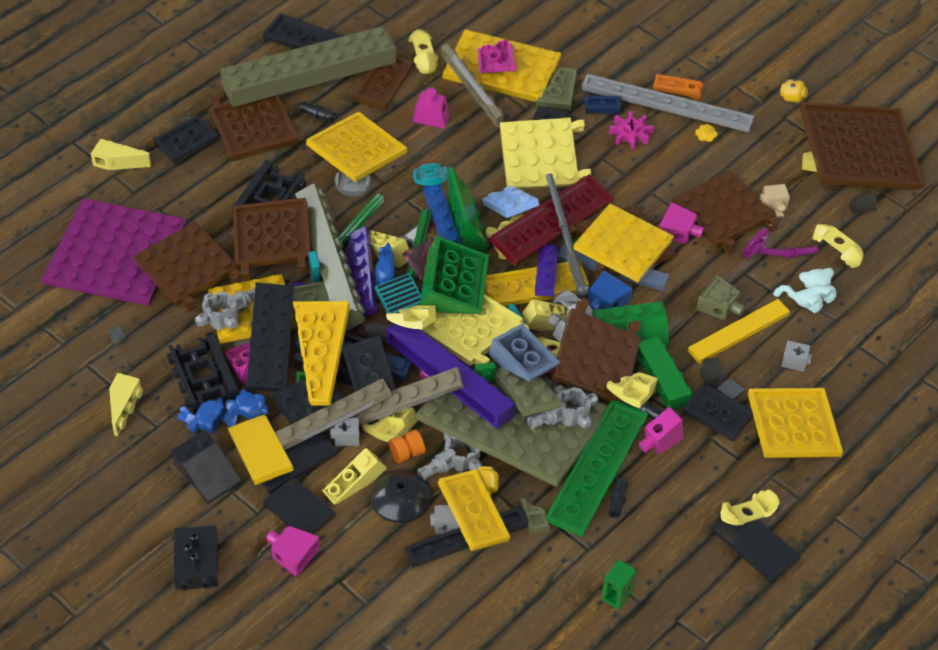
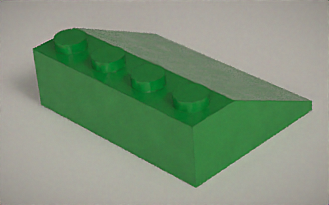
[448,167,488,254]
[420,236,489,314]

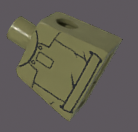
[696,275,745,320]

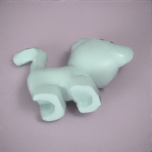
[773,268,837,313]

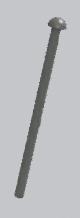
[546,173,590,296]

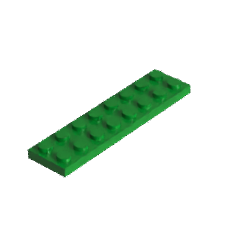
[545,400,648,538]

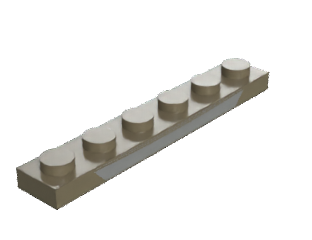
[441,44,504,128]
[350,367,464,426]
[275,378,392,451]

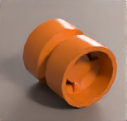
[389,429,425,464]

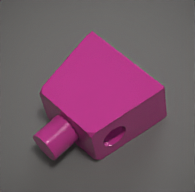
[413,88,449,129]
[659,202,704,244]
[639,407,684,454]
[266,526,320,577]

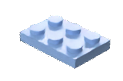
[482,186,539,218]

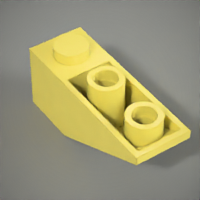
[91,139,151,170]
[369,231,411,268]
[521,299,568,331]
[109,373,143,436]
[323,448,387,505]

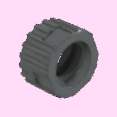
[108,325,125,345]

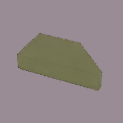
[520,498,550,534]

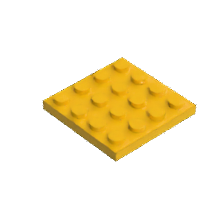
[306,112,407,182]
[573,204,674,283]
[208,274,296,344]
[748,388,843,458]

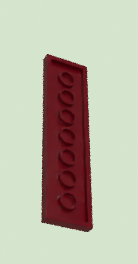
[489,174,615,266]

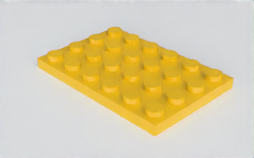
[443,30,561,102]

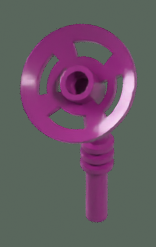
[742,228,818,259]

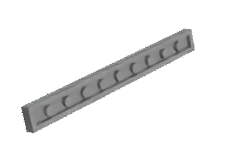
[582,74,754,132]

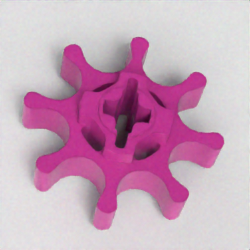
[609,111,654,149]

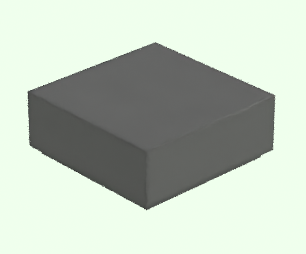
[717,378,745,400]

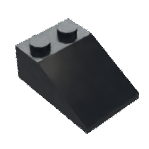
[171,430,242,504]

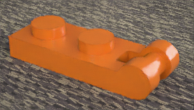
[653,74,703,100]

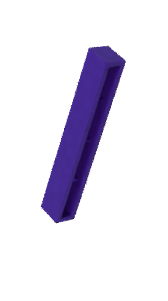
[386,323,515,429]

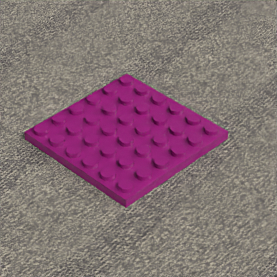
[42,198,187,306]

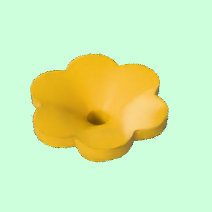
[695,124,718,142]

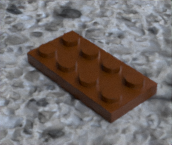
[354,56,414,110]

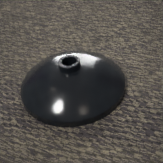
[370,469,432,523]

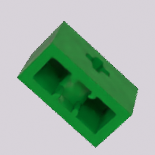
[602,560,636,610]

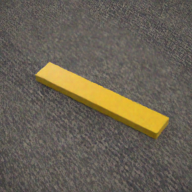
[688,299,790,364]

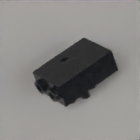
[174,525,218,590]

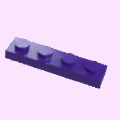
[535,244,559,296]

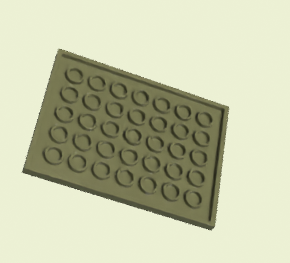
[416,352,608,487]

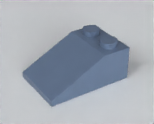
[489,323,560,381]

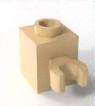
[760,184,790,218]

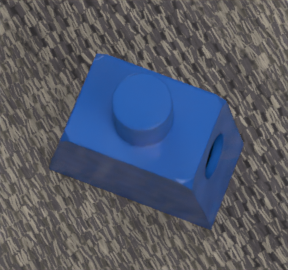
[588,270,632,310]

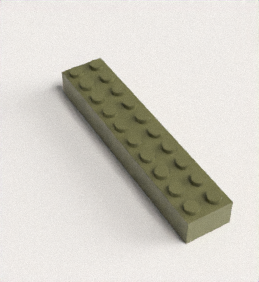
[220,26,396,107]

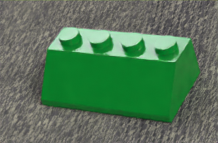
[592,301,669,346]

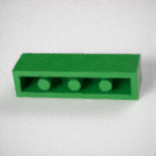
[636,336,693,411]

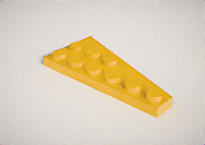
[293,301,350,406]

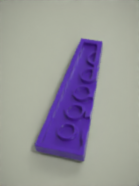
[347,226,377,318]

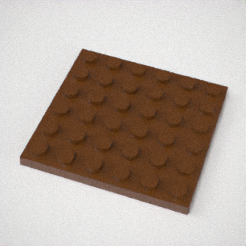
[799,102,925,189]

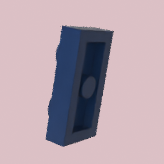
[584,96,620,114]

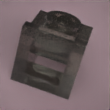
[700,358,724,389]

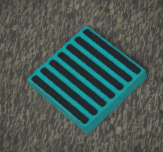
[375,273,421,313]

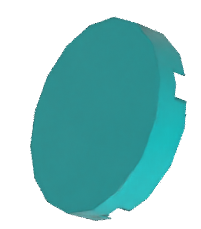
[412,163,449,186]

